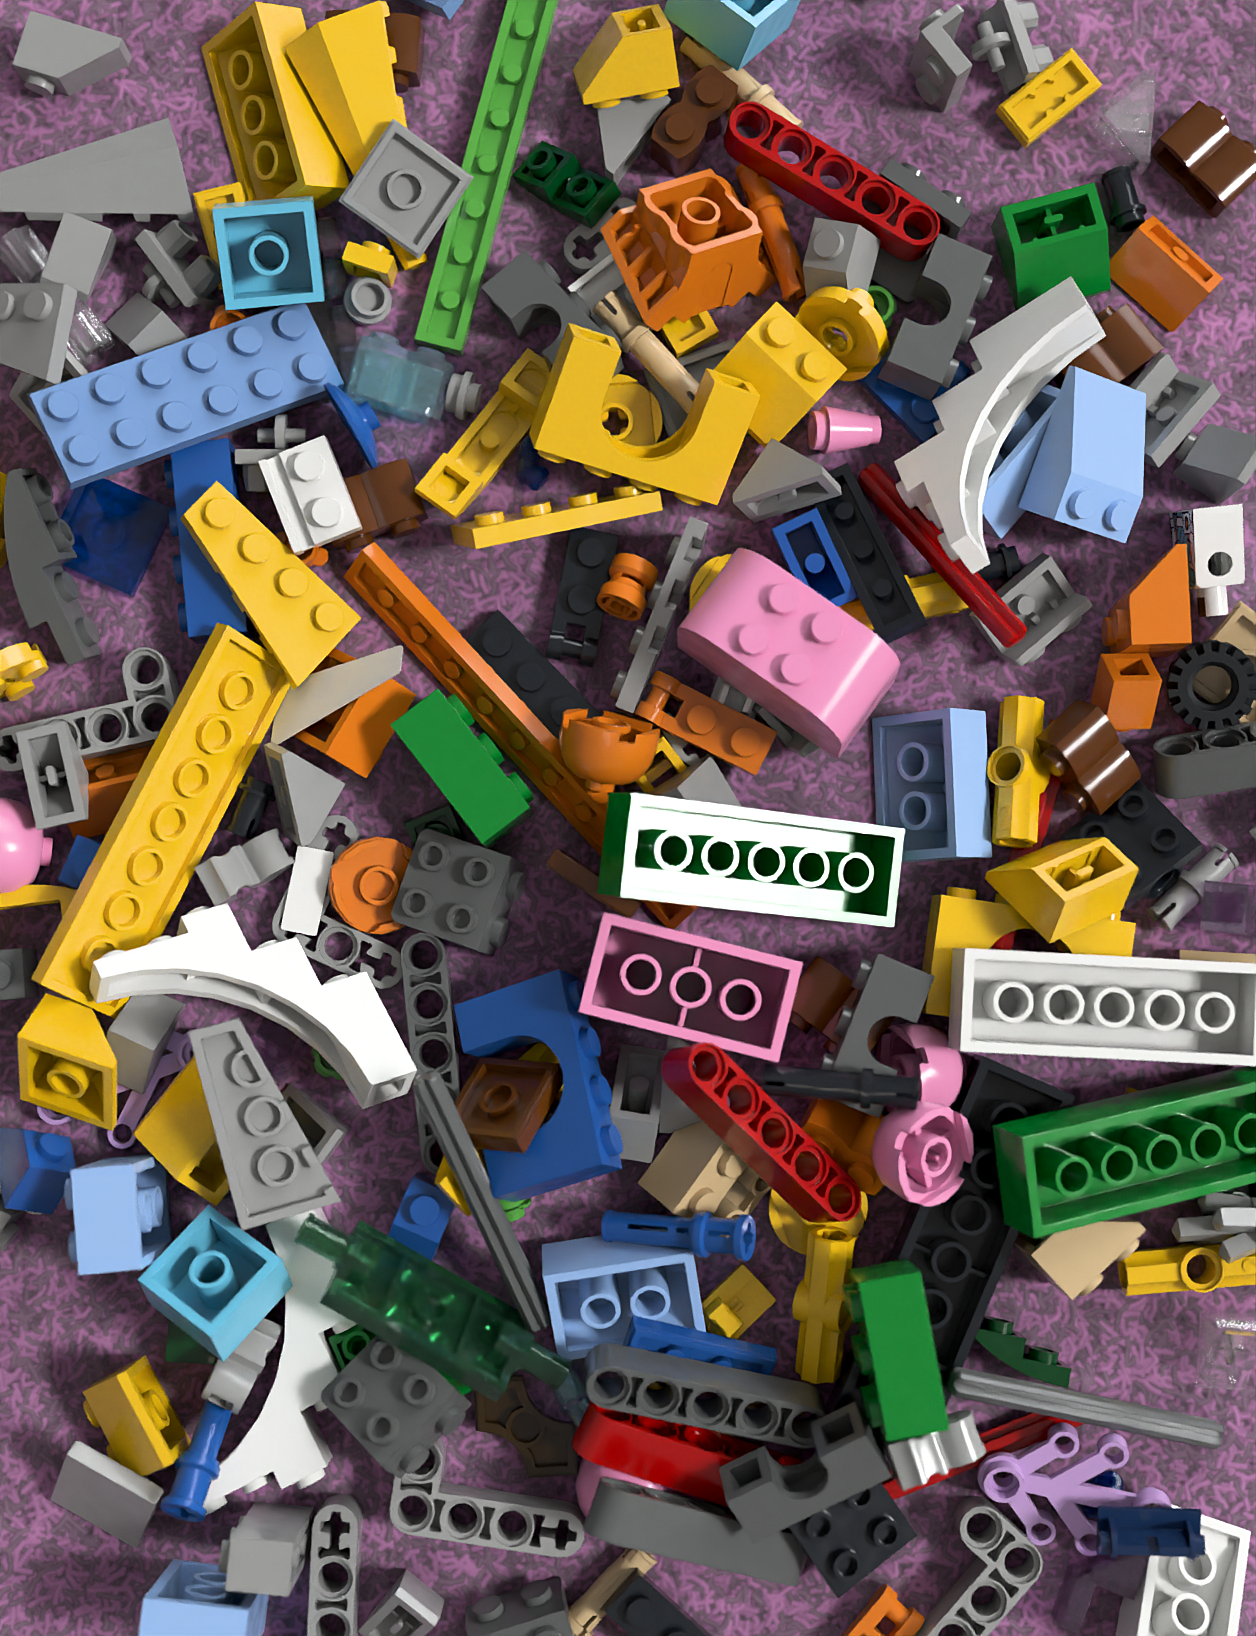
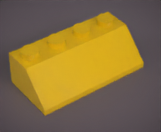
[201,1,349,210]

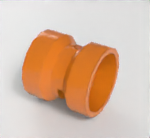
[596,553,659,621]

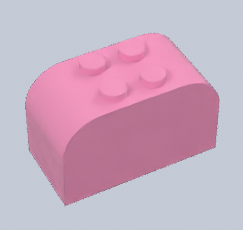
[677,548,900,759]
[579,912,803,1062]

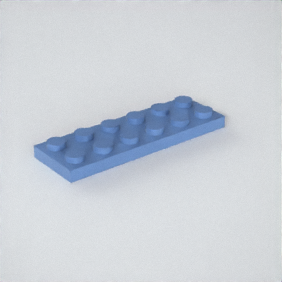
[29,303,344,490]

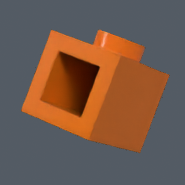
[1090,653,1162,732]

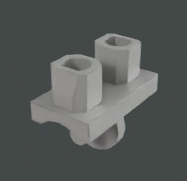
[970,0,1054,96]
[135,220,222,311]
[235,414,307,492]

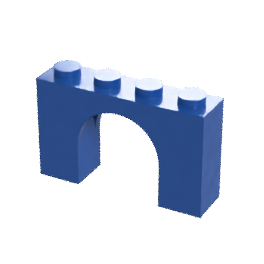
[454,969,623,1202]

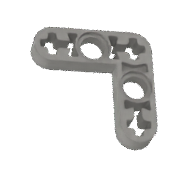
[272,815,403,989]

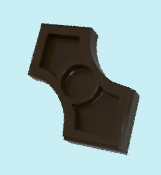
[473,1375,578,1478]

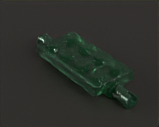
[293,1212,572,1402]

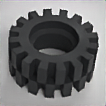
[1166,639,1256,731]

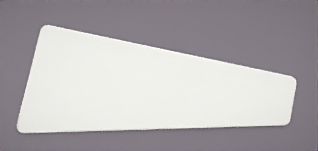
[271,645,403,745]

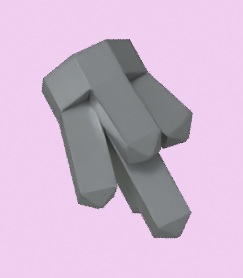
[1171,1192,1256,1264]

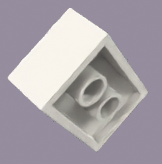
[1116,1503,1251,1636]

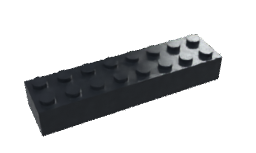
[825,1054,1076,1455]

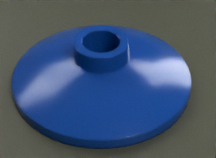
[323,382,381,469]

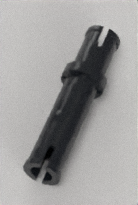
[763,1063,919,1110]

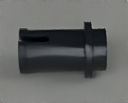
[1100,166,1147,233]
[977,543,1020,582]
[224,775,276,840]

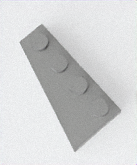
[0,283,78,385]
[610,516,708,717]
[188,1018,341,1231]

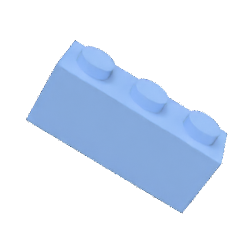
[982,384,1061,539]
[872,708,992,862]
[542,1228,706,1362]

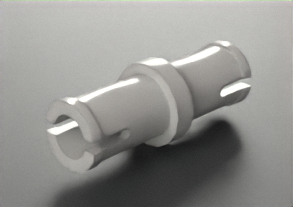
[1147,843,1239,932]

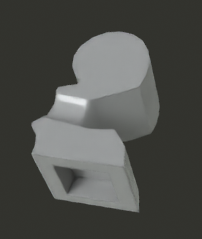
[194,829,295,906]
[200,1318,283,1415]
[879,1410,986,1491]

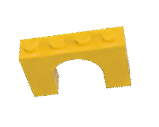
[529,323,760,506]
[921,887,1136,1017]

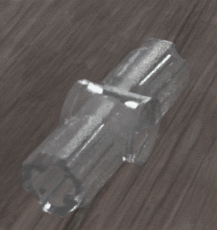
[0,225,116,367]

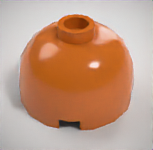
[559,708,661,793]

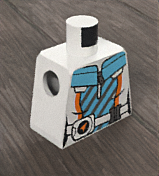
[1169,504,1245,617]

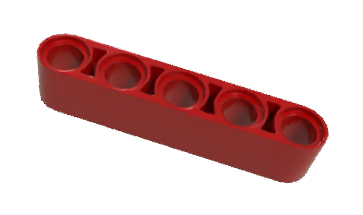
[723,101,940,261]
[661,1042,862,1223]
[571,1400,803,1507]

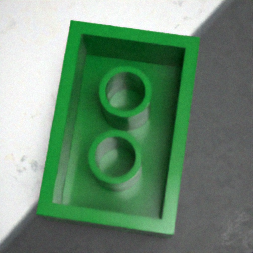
[390,688,535,849]
[842,1259,950,1441]

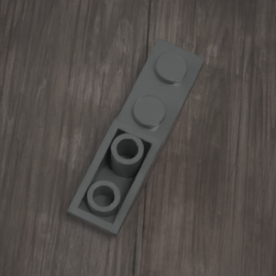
[4,468,103,666]

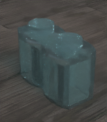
[343,332,455,427]

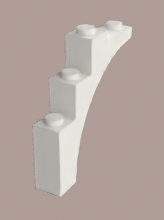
[894,276,1106,574]
[89,903,417,1109]
[203,1208,368,1515]

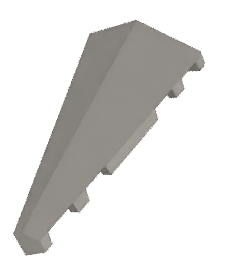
[0,118,195,222]

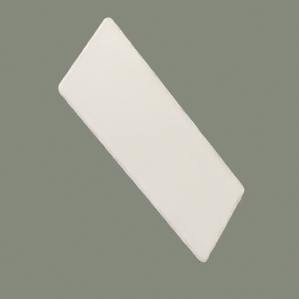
[281,846,334,936]

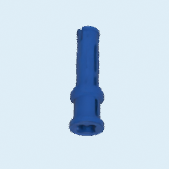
[601,1210,756,1261]
[160,1400,232,1522]

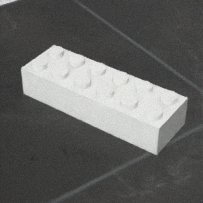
[948,948,1256,1066]

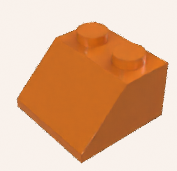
[1101,544,1192,657]
[293,648,416,779]

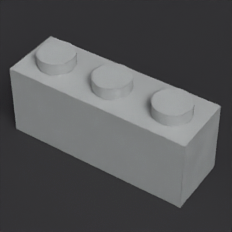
[219,1501,314,1597]

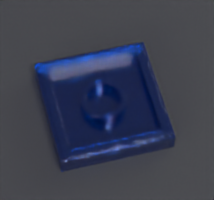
[61,478,170,598]

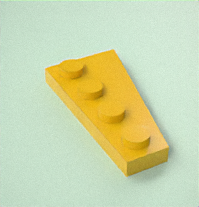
[180,481,361,690]
[450,483,663,549]

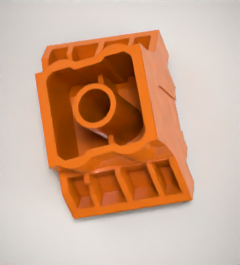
[600,168,777,332]

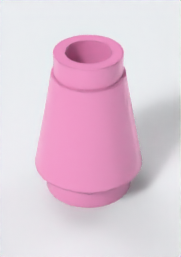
[807,406,881,455]

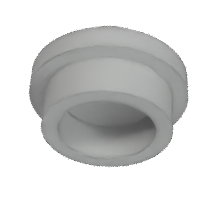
[343,276,392,326]
[445,371,482,420]

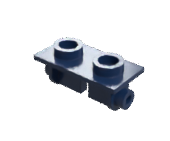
[1096,1506,1205,1561]

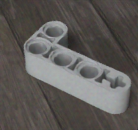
[0,647,180,776]
[390,1437,585,1558]
[307,1493,363,1636]
[915,1496,1043,1636]

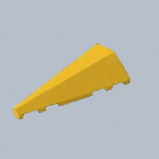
[284,0,427,270]

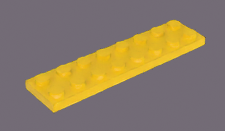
[31,623,290,1019]

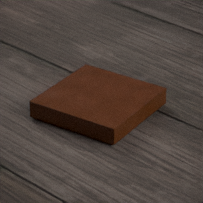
[546,849,642,918]
[454,1057,563,1154]

